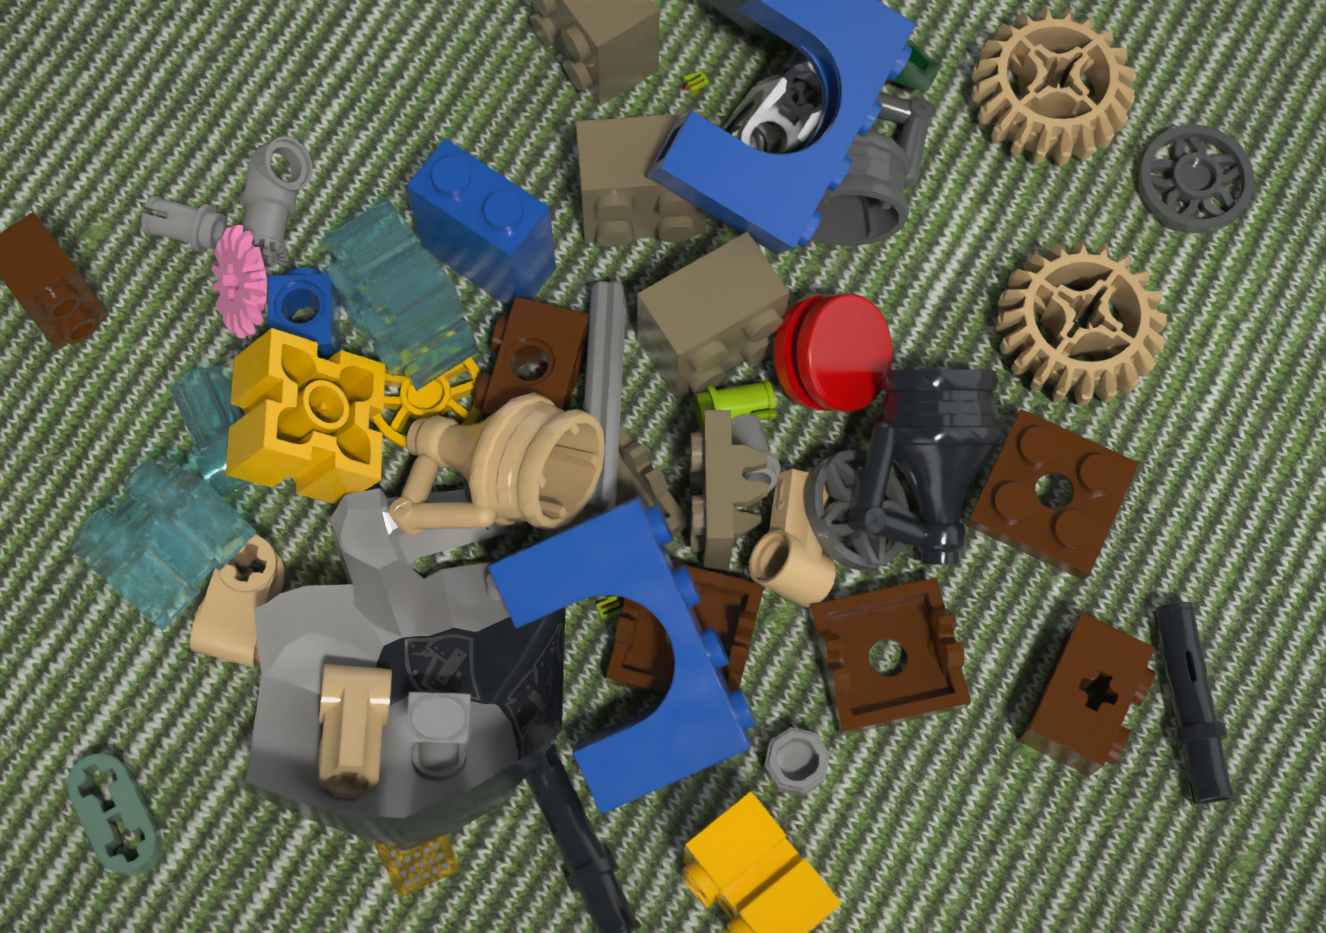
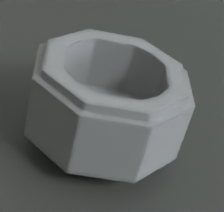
[763,727,830,797]

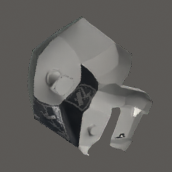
[233,483,566,851]

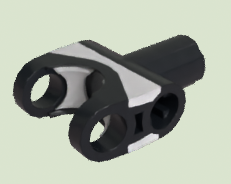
[722,47,822,154]

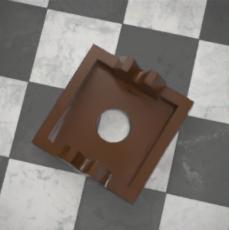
[966,409,1139,581]
[606,562,764,696]
[809,577,971,736]

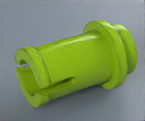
[693,380,776,431]

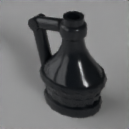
[847,369,1007,565]

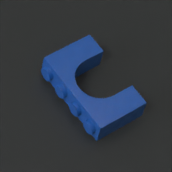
[647,0,916,254]
[488,495,757,814]

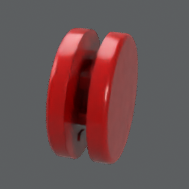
[774,293,892,412]

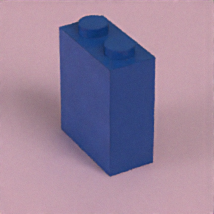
[406,138,556,309]

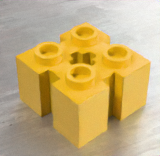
[225,328,385,505]
[681,792,842,933]

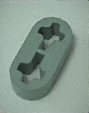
[67,753,163,877]

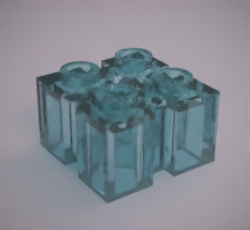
[322,198,479,391]
[69,454,257,631]

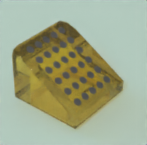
[373,835,462,898]

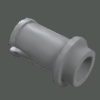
[141,195,227,253]
[731,414,781,492]

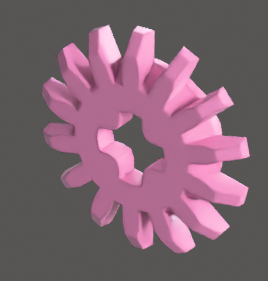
[212,225,267,338]

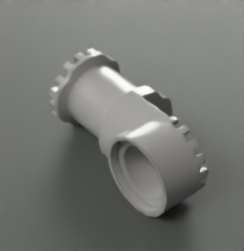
[240,136,313,266]

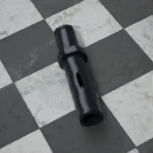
[1153,602,1234,805]
[525,744,641,933]

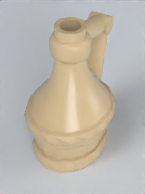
[389,393,605,536]

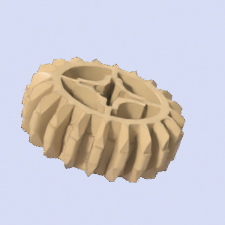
[971,6,1135,168]
[995,239,1167,407]

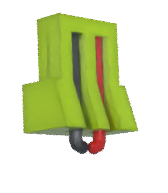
[683,70,709,96]
[596,595,624,620]

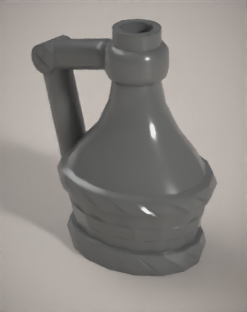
[796,92,934,246]

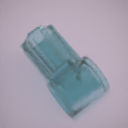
[170,366,253,500]

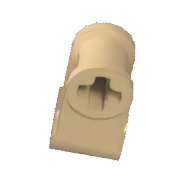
[190,534,286,668]

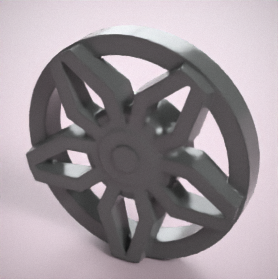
[1138,125,1254,233]
[806,450,914,570]

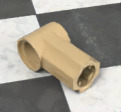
[749,469,836,607]
[318,664,392,799]

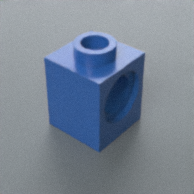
[267,268,340,360]

